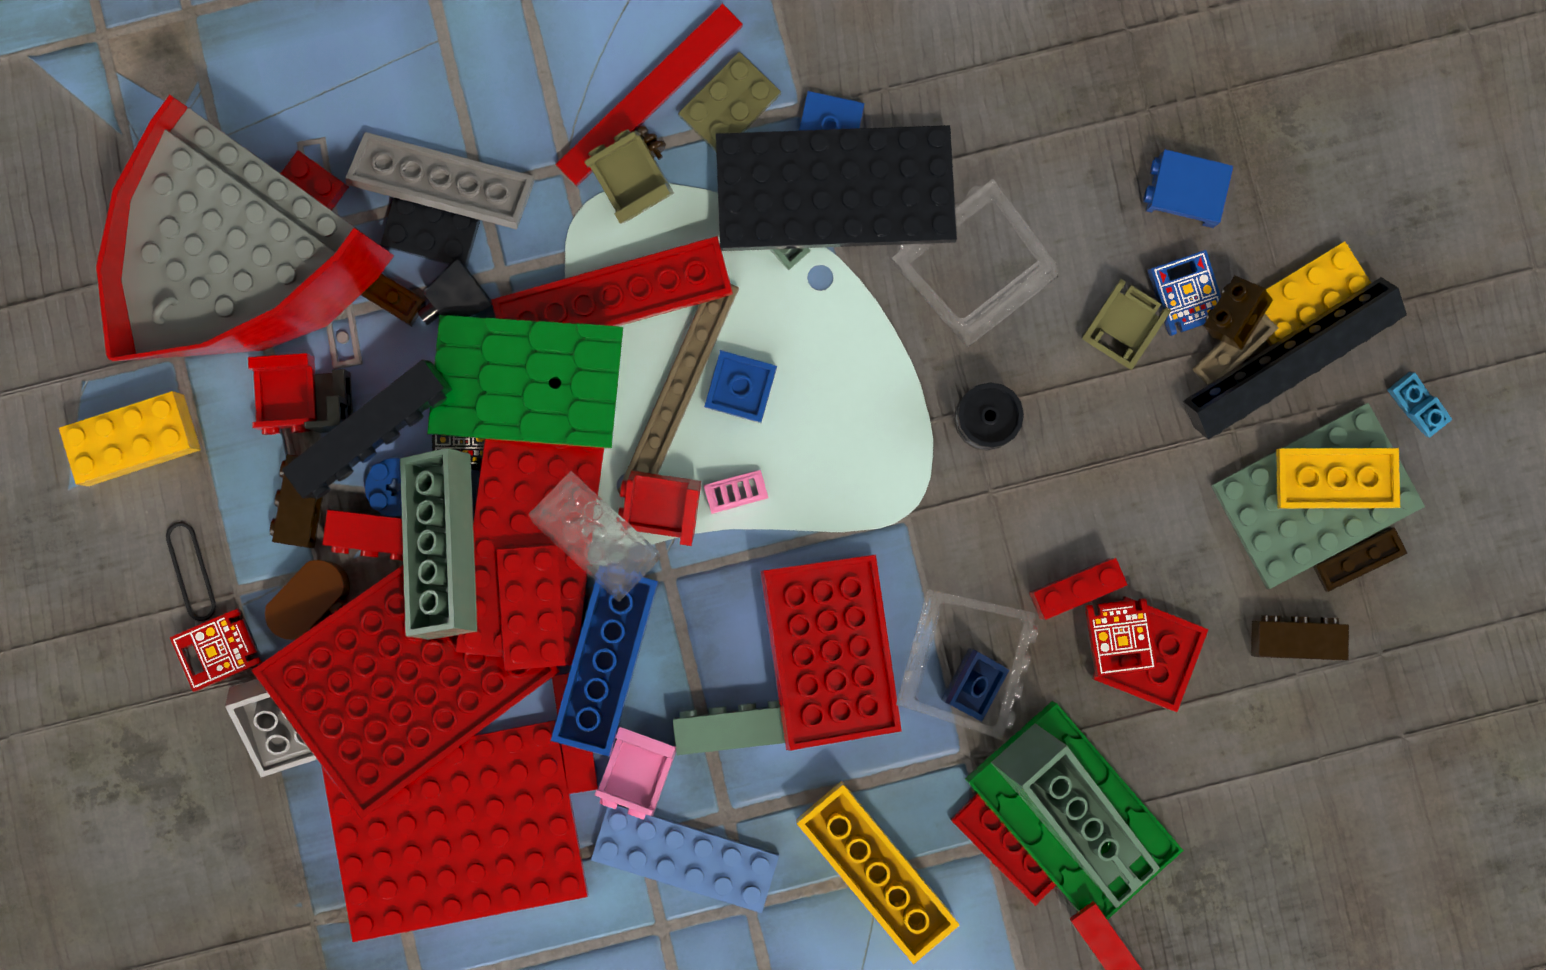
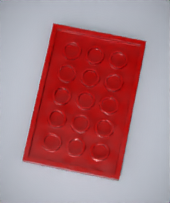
[761,555,902,751]

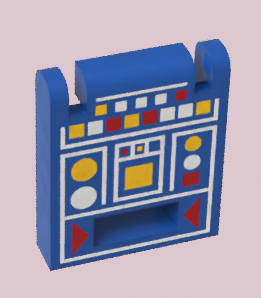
[1147,250,1221,336]

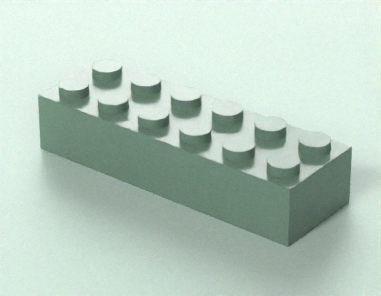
[400,448,477,640]

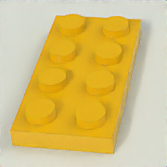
[1265,241,1371,346]
[1276,448,1400,509]

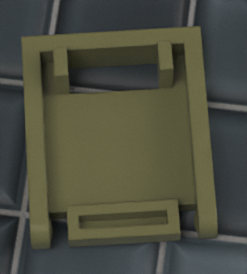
[1082,279,1171,370]

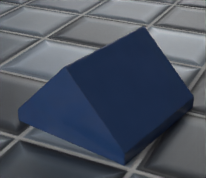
[941,648,1010,722]

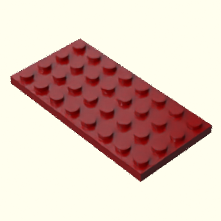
[455,439,604,666]

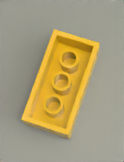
[59,391,201,486]

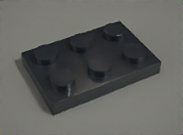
[380,197,480,267]

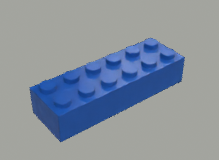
[551,566,659,756]

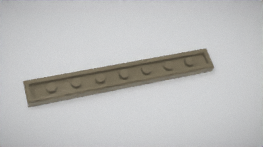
[618,284,739,491]

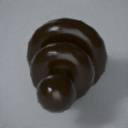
[637,125,666,160]

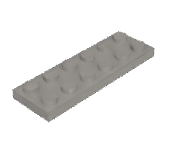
[345,132,534,229]

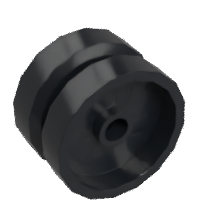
[954,382,1024,451]

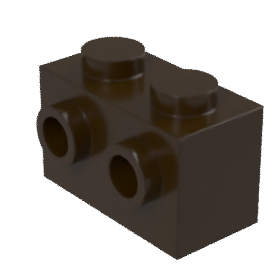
[1203,275,1273,350]

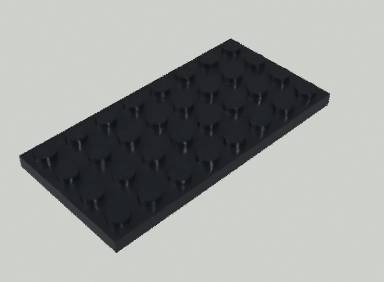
[716,125,957,251]

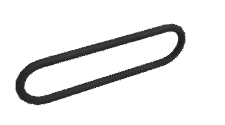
[166,522,216,621]

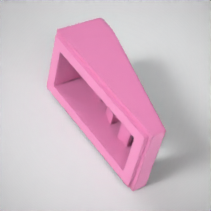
[704,470,768,514]

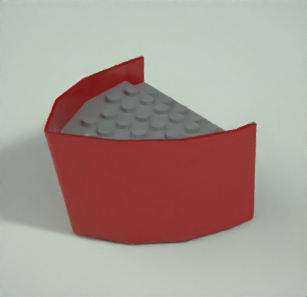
[96,94,394,361]

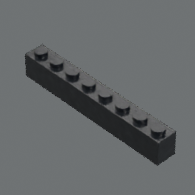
[1183,277,1407,440]

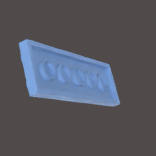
[591,804,779,913]

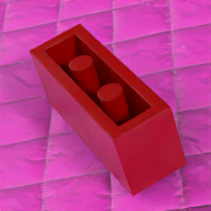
[322,510,403,561]
[1029,558,1128,620]

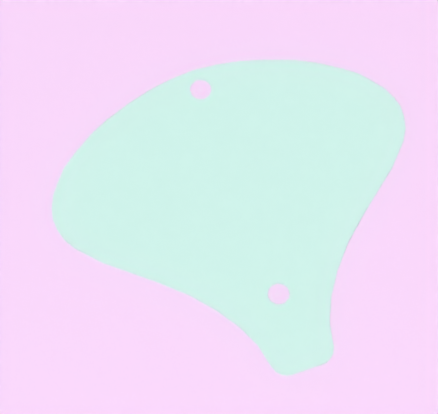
[565,183,933,578]

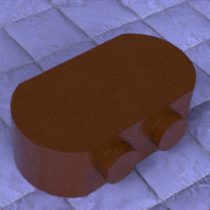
[265,560,350,640]

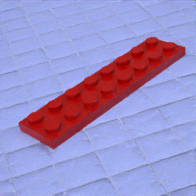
[491,236,733,326]

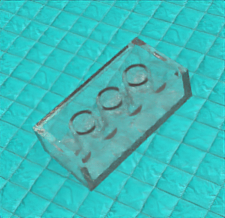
[529,471,660,602]

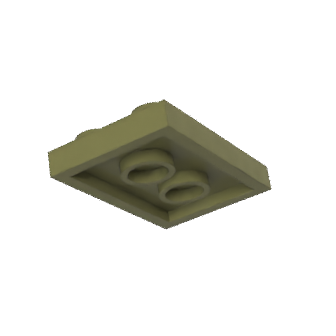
[678,52,781,152]

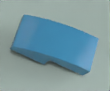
[1387,372,1452,438]

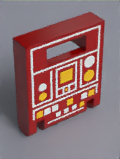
[1085,598,1158,677]
[170,609,262,692]

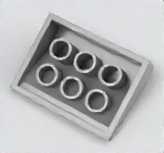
[225,679,317,777]

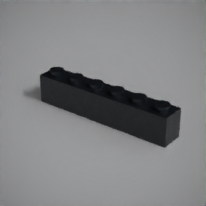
[282,359,452,500]

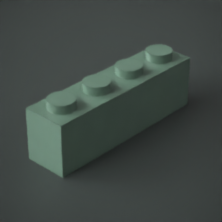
[673,700,785,755]

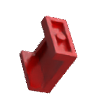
[248,353,317,435]
[617,470,702,546]

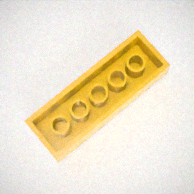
[796,781,960,965]

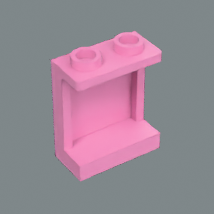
[595,727,676,820]

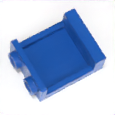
[1143,149,1233,228]

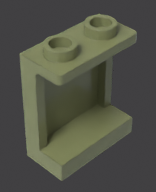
[584,129,674,224]

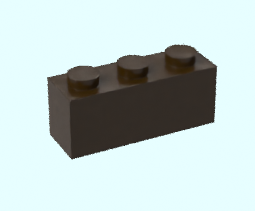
[270,454,323,548]
[1251,615,1349,661]

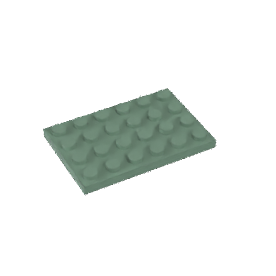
[1211,403,1425,589]

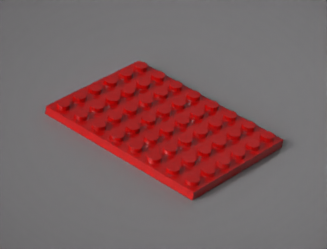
[252,565,560,819]
[322,719,589,942]

